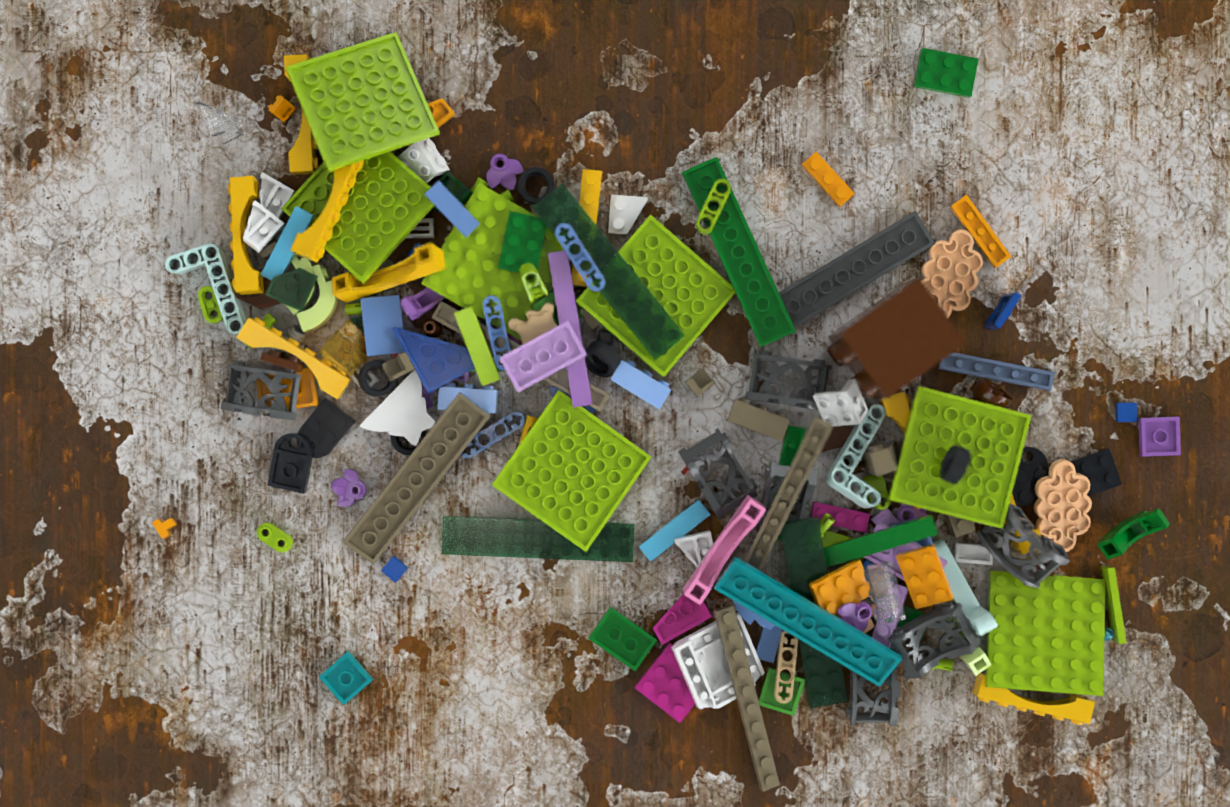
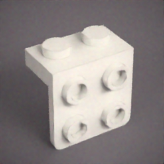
[397,138,450,183]

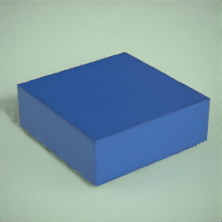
[1115,403,1137,422]
[381,556,409,583]

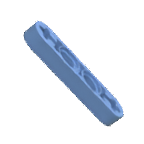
[555,223,605,292]
[483,295,511,370]
[460,412,525,458]

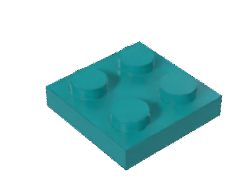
[319,650,373,706]

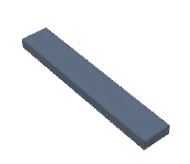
[937,352,1055,391]

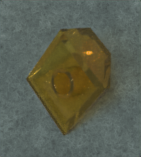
[318,319,371,377]

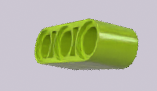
[696,179,731,235]

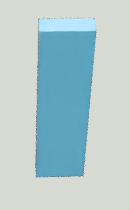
[261,206,314,281]
[639,499,711,562]

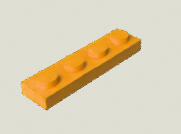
[950,195,1012,269]

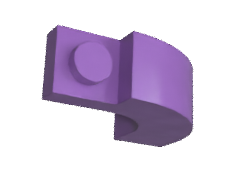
[400,288,447,320]

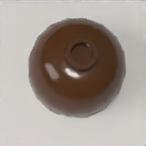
[973,378,1013,409]

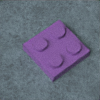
[1138,417,1181,457]

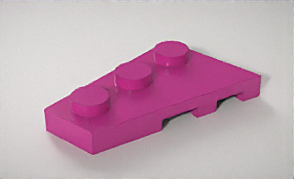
[653,594,712,645]

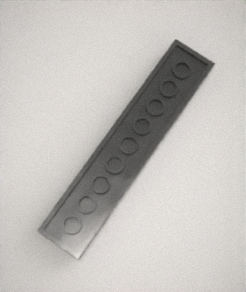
[779,211,935,328]

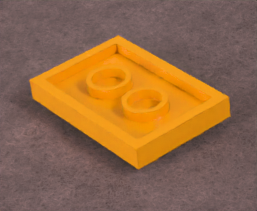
[256,368,319,414]
[896,544,954,609]
[808,559,873,615]

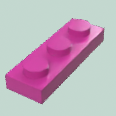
[809,501,870,533]

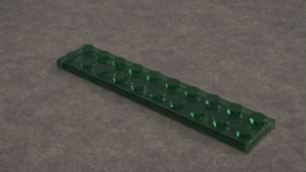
[532,183,685,360]
[442,515,635,562]
[781,516,848,709]

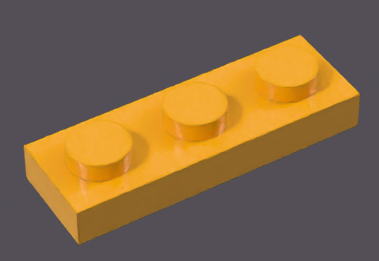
[801,151,855,207]

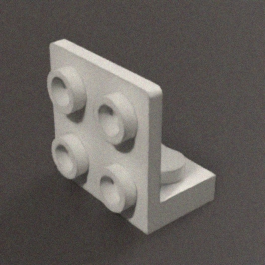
[813,379,868,426]

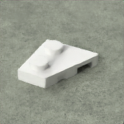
[259,172,296,219]
[608,195,648,235]
[243,200,284,253]
[674,530,713,568]

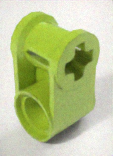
[519,263,549,303]
[862,474,890,510]

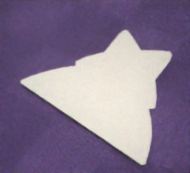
[360,369,436,446]

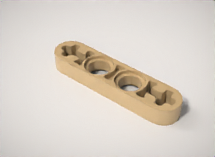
[774,630,798,703]

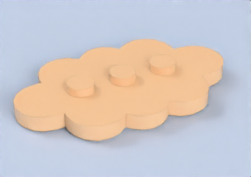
[921,229,983,318]
[1034,459,1092,552]

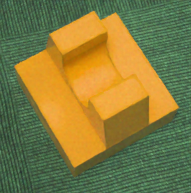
[268,95,296,123]
[152,518,177,539]

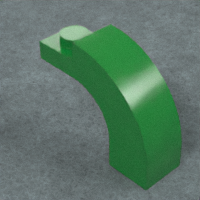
[1097,508,1170,560]

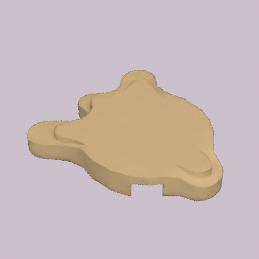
[508,303,558,344]

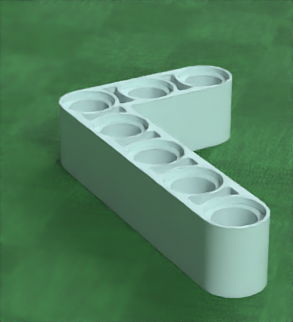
[165,244,247,335]
[825,404,886,509]
[933,538,997,636]

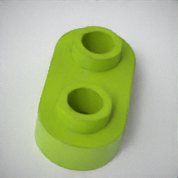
[198,286,223,324]
[257,522,293,553]

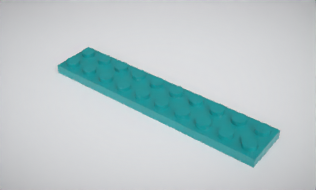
[714,557,902,687]

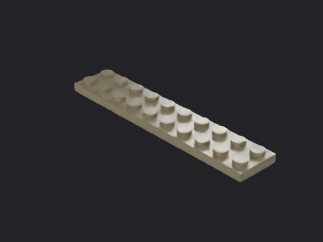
[343,392,491,565]

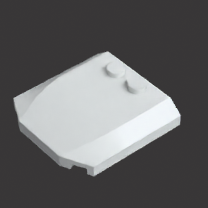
[671,612,765,709]

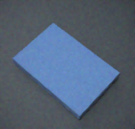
[361,295,405,356]

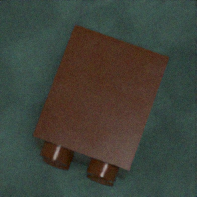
[826,278,966,399]

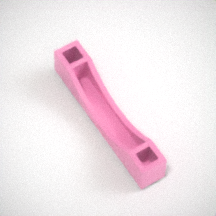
[683,494,767,605]

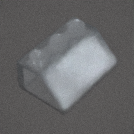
[864,561,906,624]

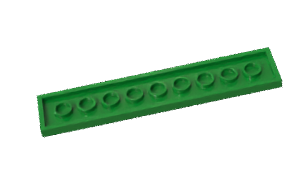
[682,157,796,348]

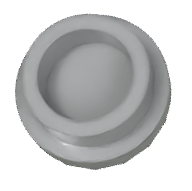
[287,325,307,343]

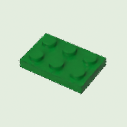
[913,48,979,98]
[498,211,548,276]
[588,606,657,671]

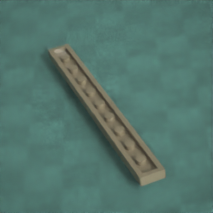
[432,301,610,412]
[744,416,834,571]
[713,604,780,792]

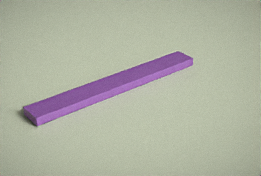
[548,250,592,407]

